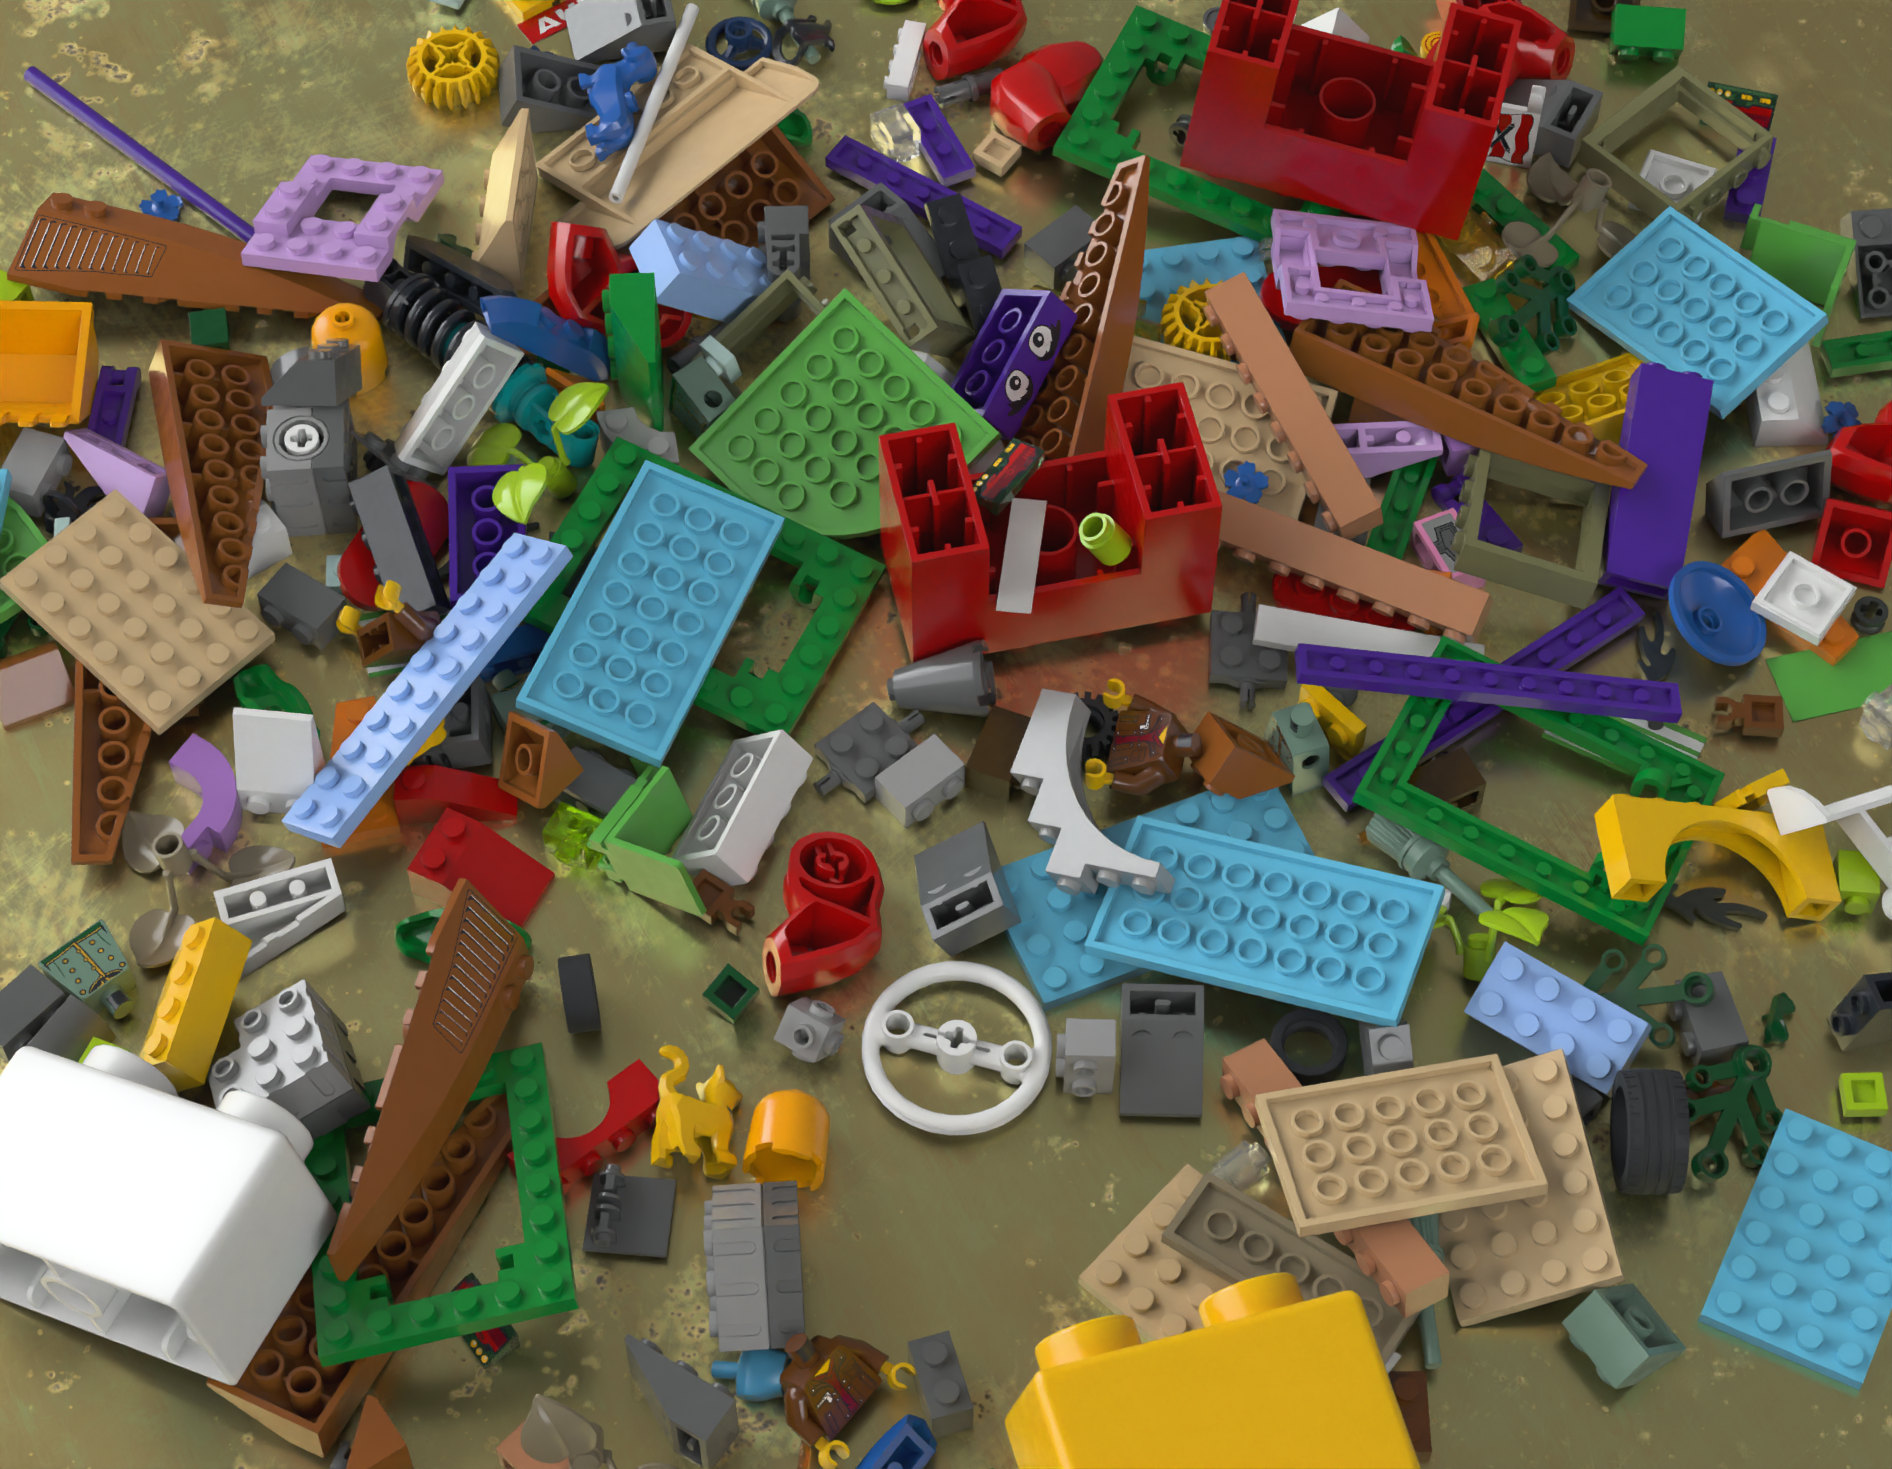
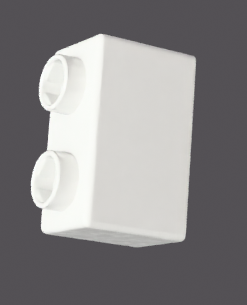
[0,1044,337,1385]

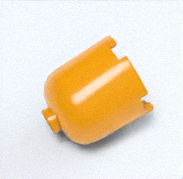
[311,303,388,395]
[742,1089,830,1191]

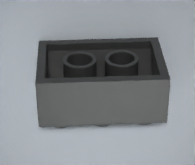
[261,338,362,406]
[1705,450,1832,538]

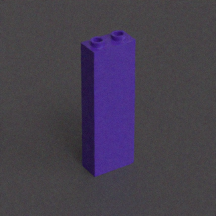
[1598,362,1714,601]

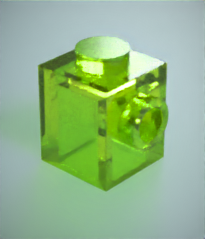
[542,801,603,870]

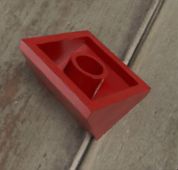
[1811,497,1892,588]

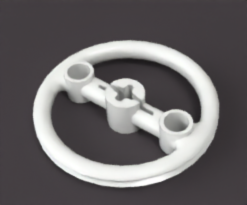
[862,961,1052,1135]

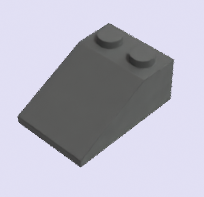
[498,45,601,133]

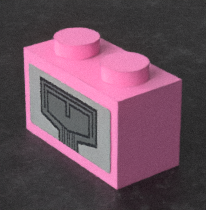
[1410,508,1486,589]

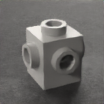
[774,996,846,1063]

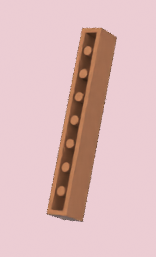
[1203,272,1383,540]
[1218,490,1493,645]
[1220,1038,1450,1318]

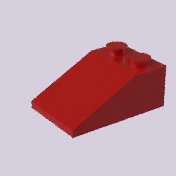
[407,808,555,929]

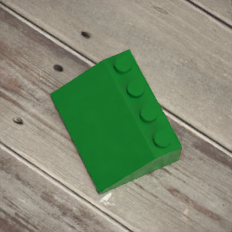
[602,272,664,432]

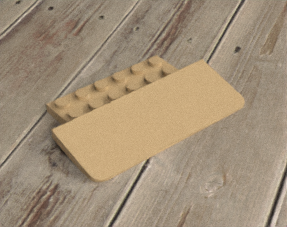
[536,43,820,249]

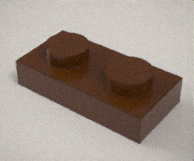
[1388,1371,1432,1459]

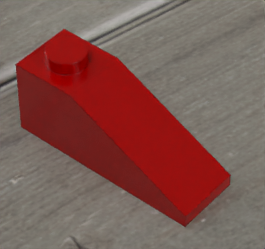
[394,765,518,824]

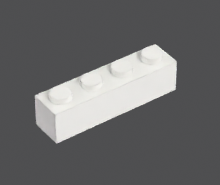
[883,20,926,102]

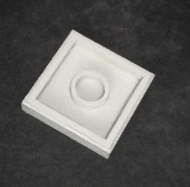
[1628,149,1718,225]
[1750,551,1857,646]

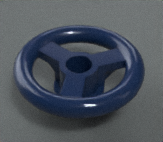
[705,16,773,71]

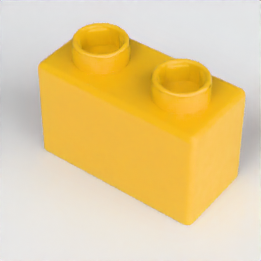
[1005,1272,1421,1469]

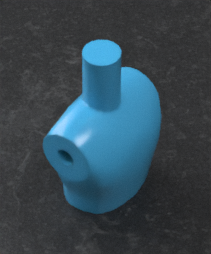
[711,1346,793,1402]

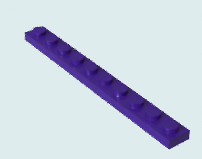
[1322,586,1645,812]
[1295,643,1682,724]

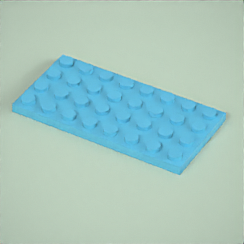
[515,460,785,768]
[1001,787,1315,1011]
[1084,815,1445,1028]

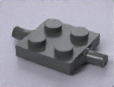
[1209,592,1288,710]
[813,702,925,803]

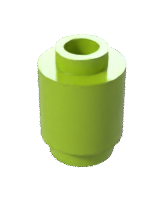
[1079,513,1132,566]

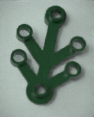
[1488,254,1577,356]
[1583,944,1716,1050]
[1685,1044,1783,1183]

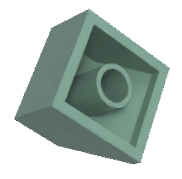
[1562,1283,1687,1389]

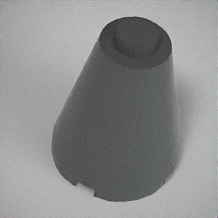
[887,639,996,717]

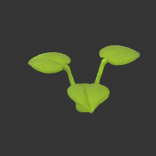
[467,382,611,525]
[1433,878,1549,981]

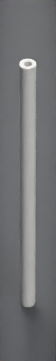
[609,3,699,204]

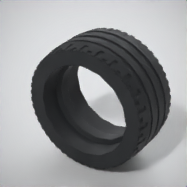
[1610,1068,1690,1195]

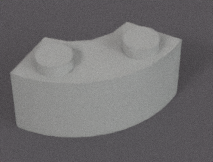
[596,407,680,466]

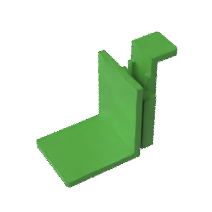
[1740,203,1857,347]
[586,756,707,917]

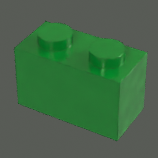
[1609,4,1686,63]

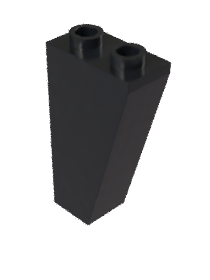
[1827,972,1892,1052]

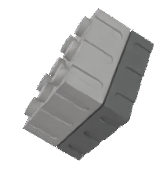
[260,398,358,537]
[207,979,371,1140]
[703,1180,805,1352]

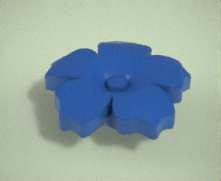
[139,189,184,221]
[1821,401,1862,438]
[1223,461,1269,504]

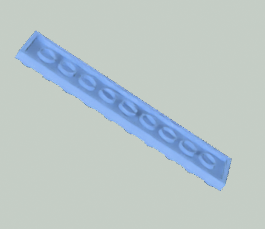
[281,533,573,848]

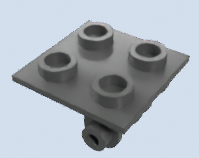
[349,430,438,489]
[582,1164,677,1258]

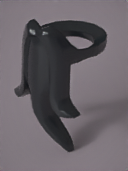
[772,15,835,66]
[42,481,106,534]

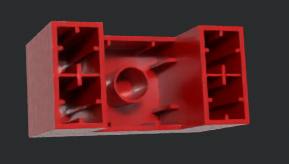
[1180,0,1522,241]
[878,382,1223,663]

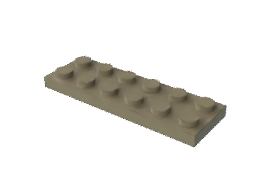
[1161,1171,1422,1366]

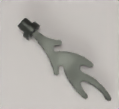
[1635,611,1676,730]
[1663,883,1768,932]

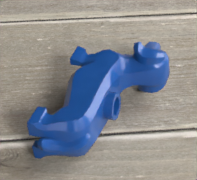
[578,41,657,162]

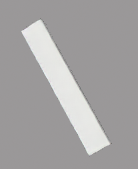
[1252,604,1485,657]

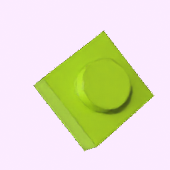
[1838,1072,1888,1117]

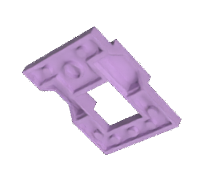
[241,154,444,282]
[1271,209,1434,333]

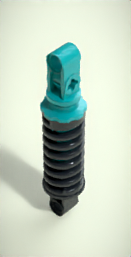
[363,258,600,468]

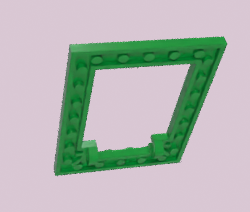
[1052,5,1342,247]
[522,436,886,736]
[1352,635,1725,946]
[305,1042,579,1367]

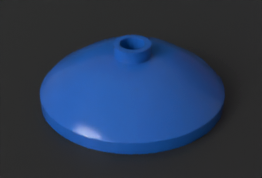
[1669,561,1767,666]

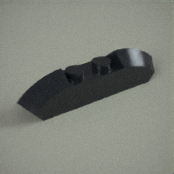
[403,235,521,318]

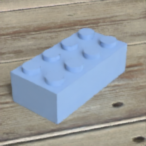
[629,219,772,324]
[1464,941,1652,1098]

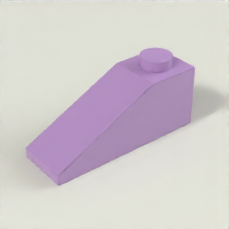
[1333,421,1443,478]
[63,428,170,518]

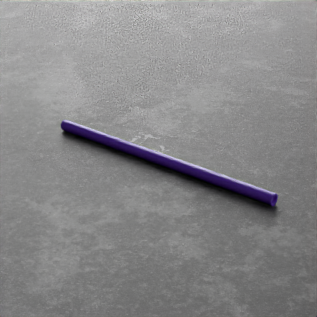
[24,66,255,243]

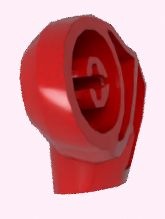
[923,0,1028,81]
[1426,0,1575,88]
[990,41,1104,151]
[547,222,692,348]
[1824,400,1892,505]
[762,831,885,996]

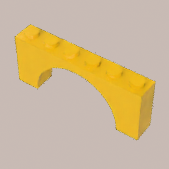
[1594,793,1842,921]

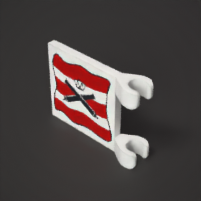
[1486,85,1546,169]

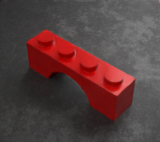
[507,1059,660,1195]

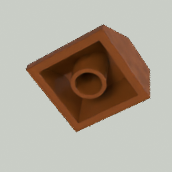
[1189,711,1295,800]

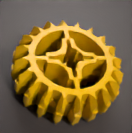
[406,24,500,111]
[1160,278,1238,362]

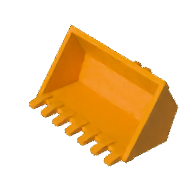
[0,300,99,427]

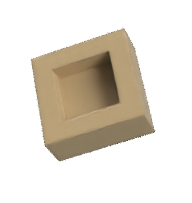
[972,130,1022,177]

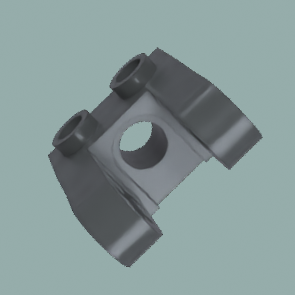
[758,206,811,321]
[409,675,492,769]

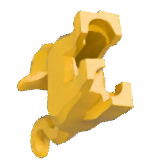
[651,1045,743,1180]

